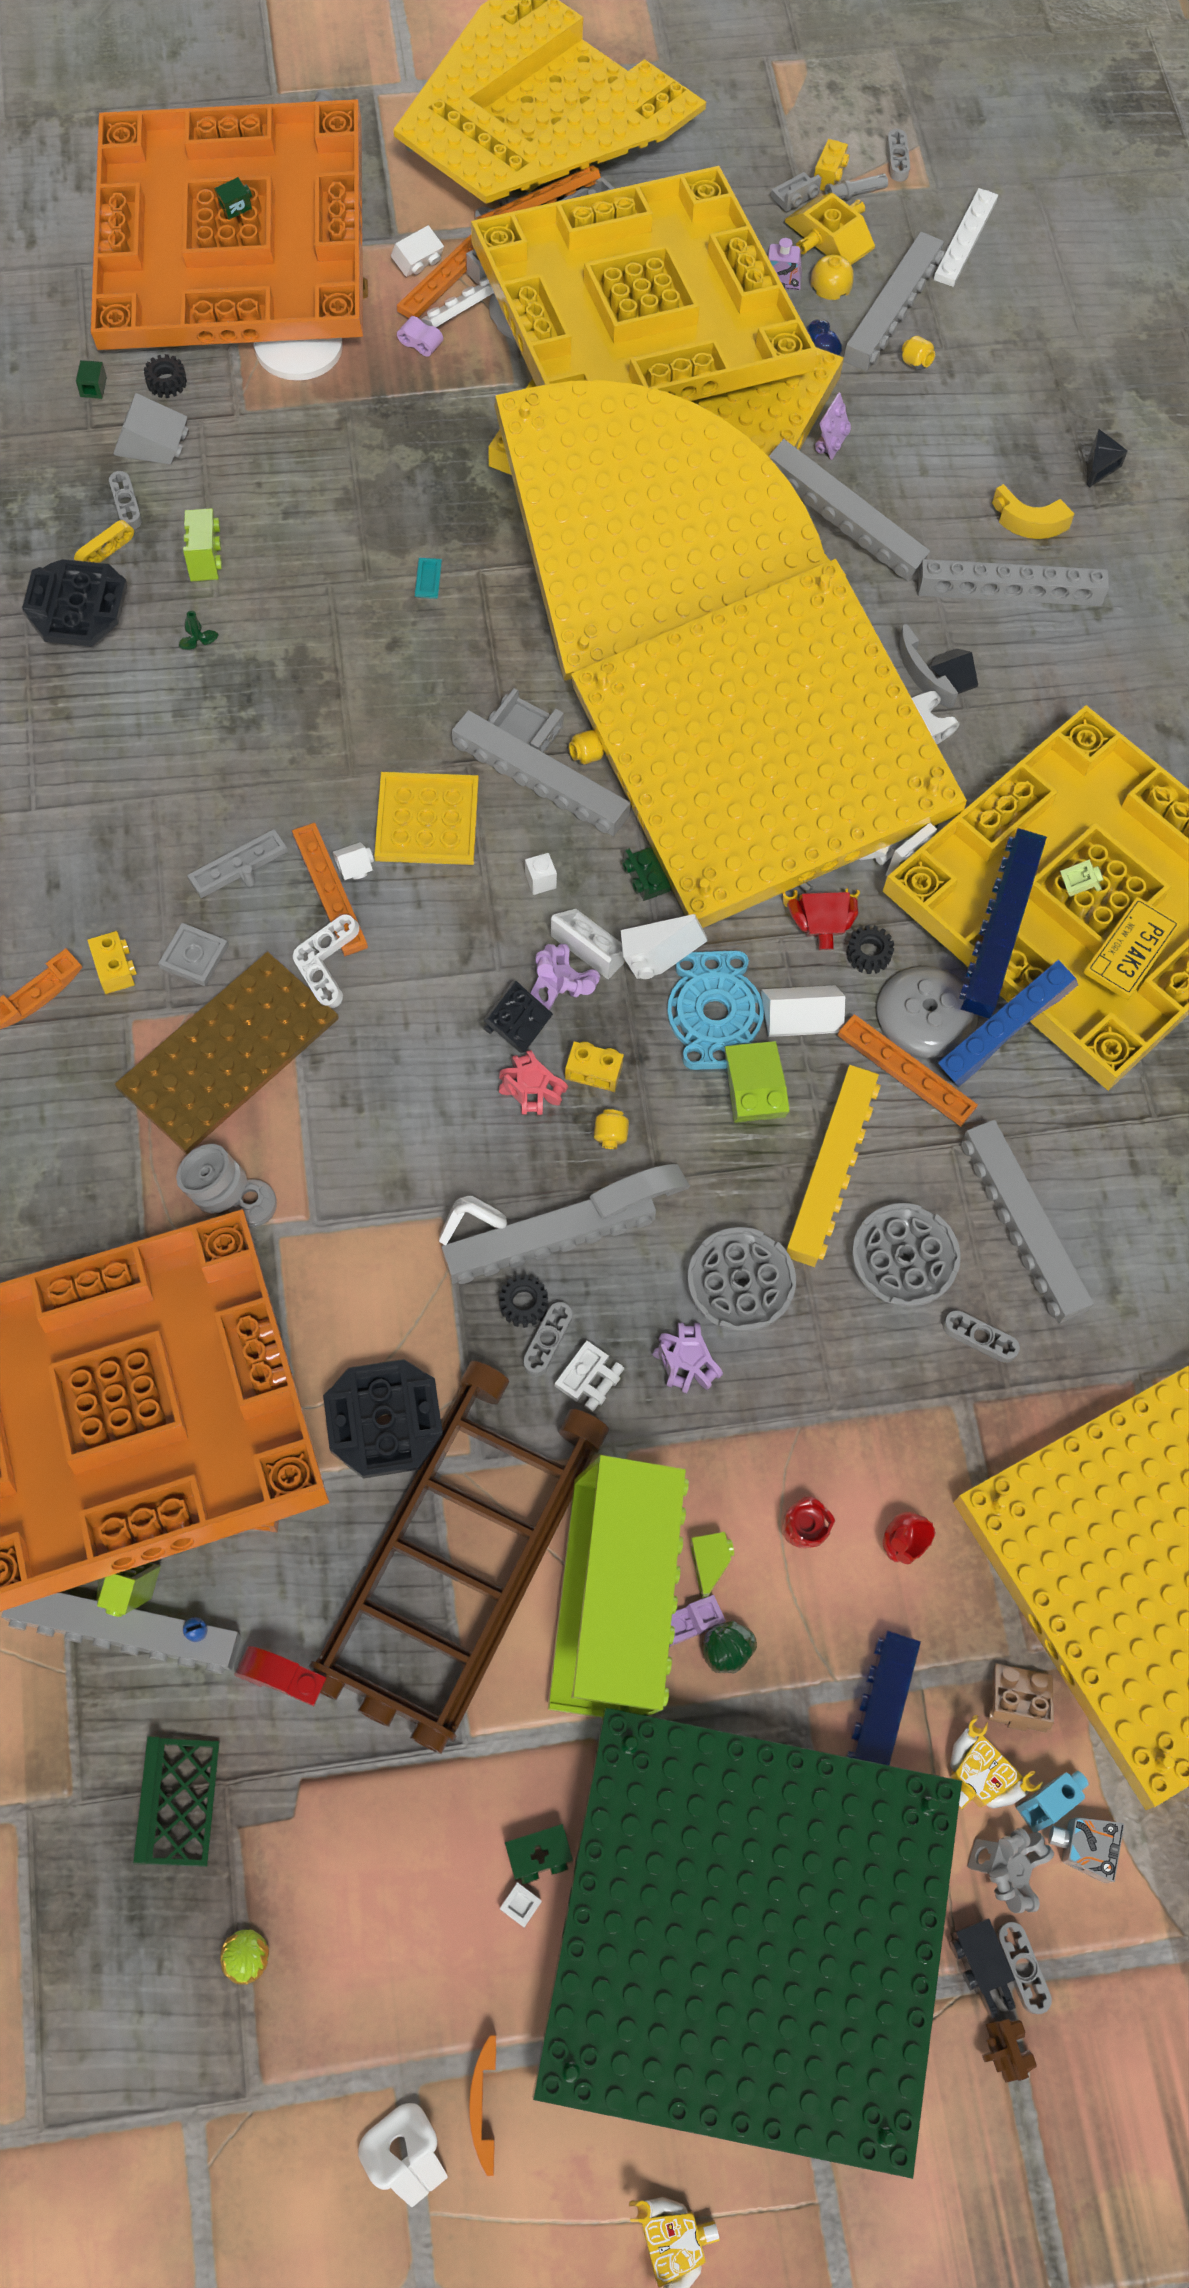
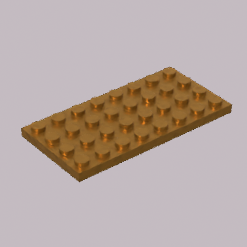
[115,951,339,1155]

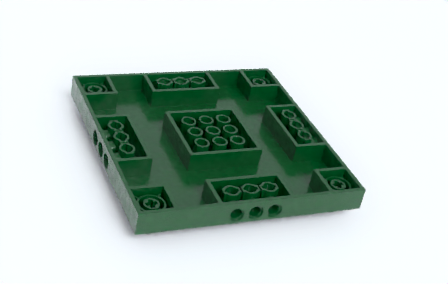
[532,1708,962,2179]

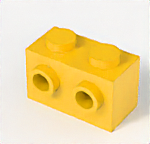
[814,138,850,191]
[87,931,137,994]
[565,1041,624,1092]

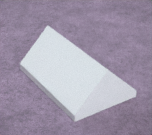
[551,909,626,979]
[761,985,845,1037]

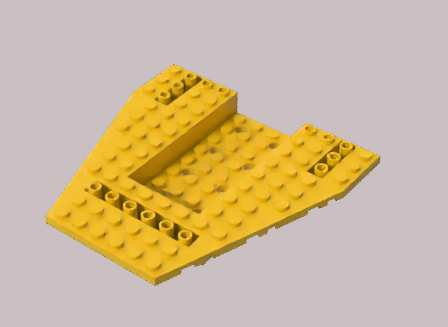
[393,0,706,204]

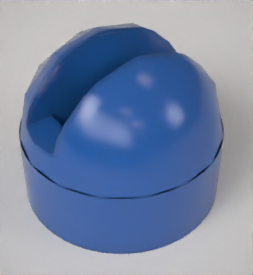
[183,1617,208,1642]

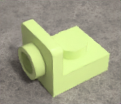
[1060,859,1103,896]

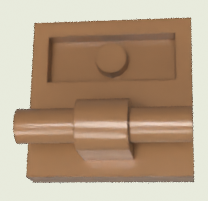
[988,1663,1054,1733]

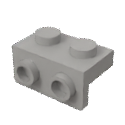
[771,172,821,212]

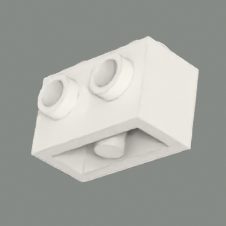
[391,225,444,277]

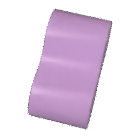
[397,316,443,357]

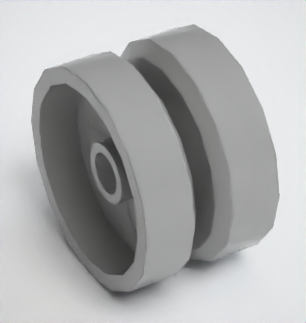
[176,1144,247,1214]

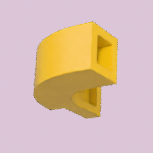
[992,484,1074,539]

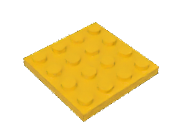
[374,772,479,865]

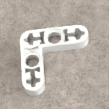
[293,915,359,1008]

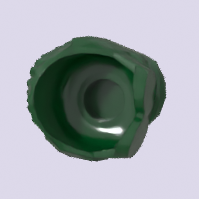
[703,1621,757,1674]

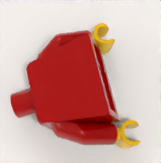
[783,888,860,951]

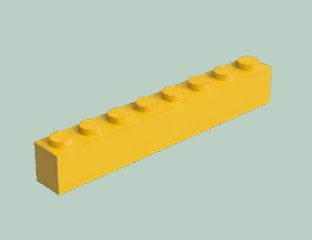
[786,1065,881,1267]

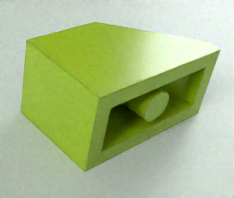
[690,1532,734,1599]

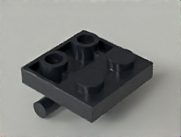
[483,981,553,1053]

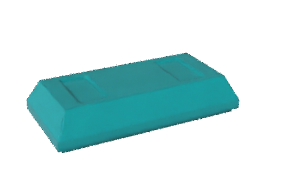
[415,558,442,599]

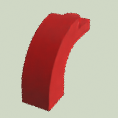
[234,1646,327,1707]

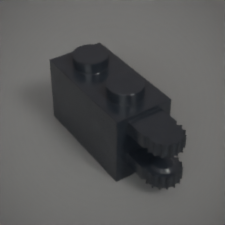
[950,1918,1016,2018]

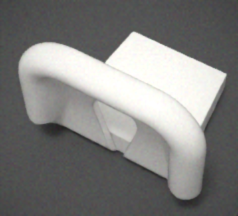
[439,1196,507,1245]
[358,2103,448,2207]

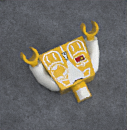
[950,1715,1043,1810]
[629,2197,720,2288]

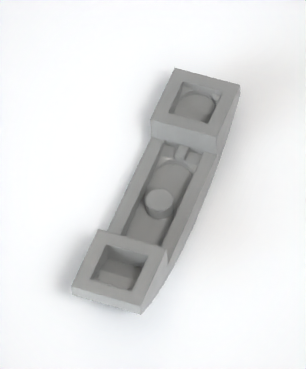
[899,624,958,709]
[590,1164,690,1220]

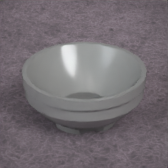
[228,1179,277,1227]

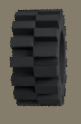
[144,354,187,398]
[846,925,894,974]
[499,1274,548,1328]

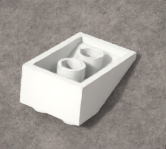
[621,914,707,979]

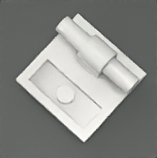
[876,823,937,876]

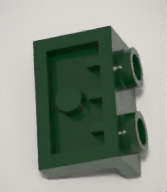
[622,847,671,901]

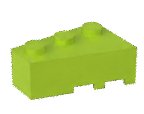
[183,508,222,581]
[97,1562,161,1617]

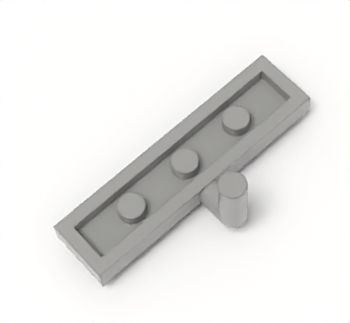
[187,829,288,898]

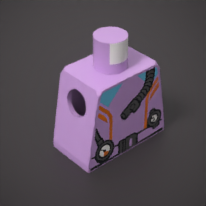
[766,238,802,290]

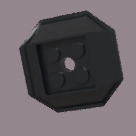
[22,559,128,647]
[323,1359,443,1479]

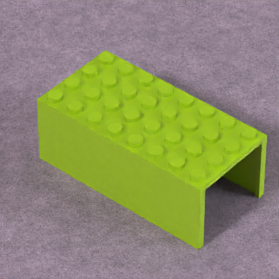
[548,1455,689,1718]

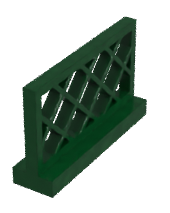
[133,1736,219,1867]

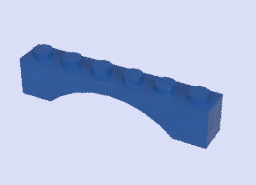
[938,959,1078,1087]

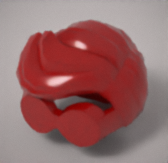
[782,1496,835,1549]
[883,1512,936,1565]

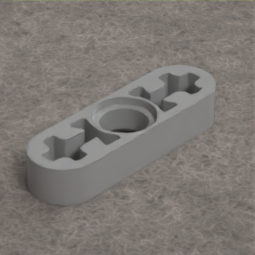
[887,129,910,182]
[109,471,142,530]
[524,1302,572,1377]
[943,1311,1020,1363]
[996,1922,1052,2014]

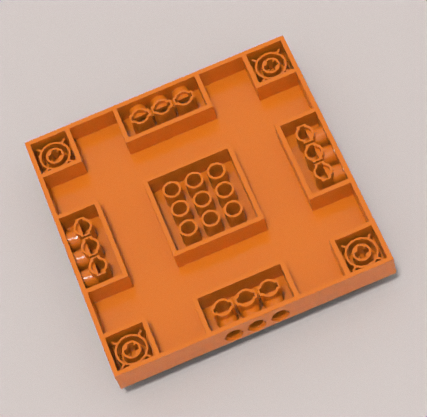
[91,99,363,350]
[0,1209,329,1612]

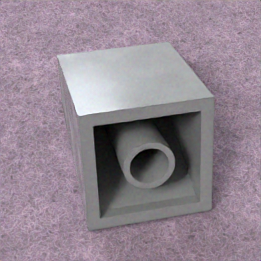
[113,393,189,464]

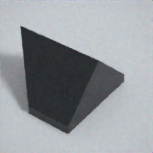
[1087,429,1128,488]
[930,648,978,694]

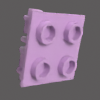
[815,393,851,460]

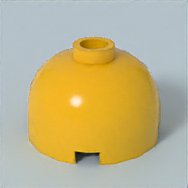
[810,254,853,300]

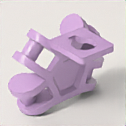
[531,944,600,1010]
[652,1323,723,1394]

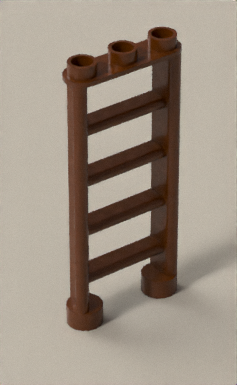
[308,1361,609,1754]

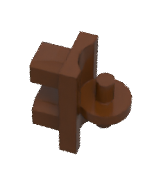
[982,2019,1037,2083]

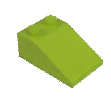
[724,1041,790,1123]

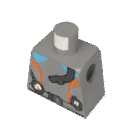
[1048,1818,1124,1884]

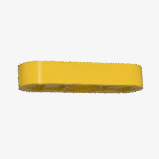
[74,520,134,563]

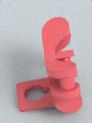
[499,1050,568,1115]

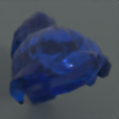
[806,319,842,356]

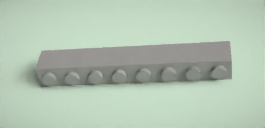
[843,232,944,371]
[769,439,930,581]
[452,710,630,837]
[962,1120,1094,1324]
[442,1199,656,1284]
[1,1593,241,1674]

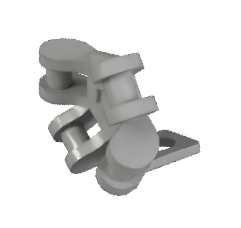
[968,1828,1054,1913]

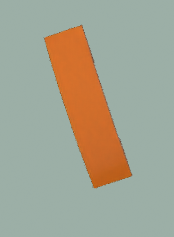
[0,948,82,1029]
[469,2035,497,2176]

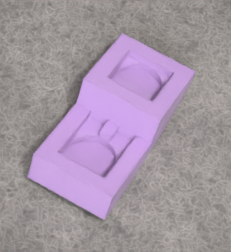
[669,1595,726,1647]

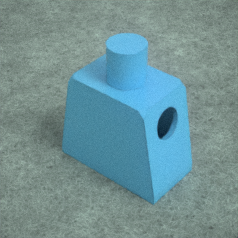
[1016,1771,1089,1832]

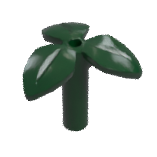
[179,611,219,650]

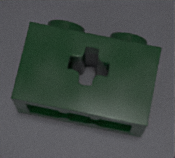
[505,1824,573,1885]

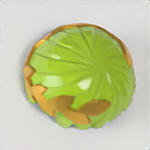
[220,1929,269,1985]

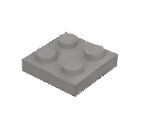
[158,923,229,986]

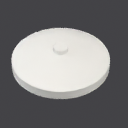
[254,338,343,380]

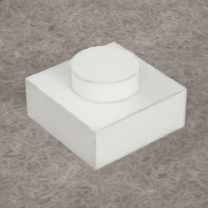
[500,1882,542,1928]

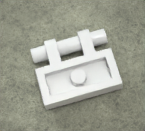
[555,1340,624,1412]

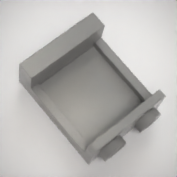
[488,688,564,753]

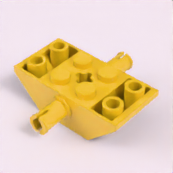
[785,193,875,265]

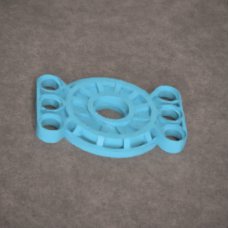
[667,951,764,1070]

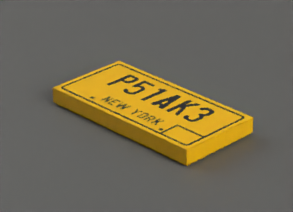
[1084,897,1181,1000]

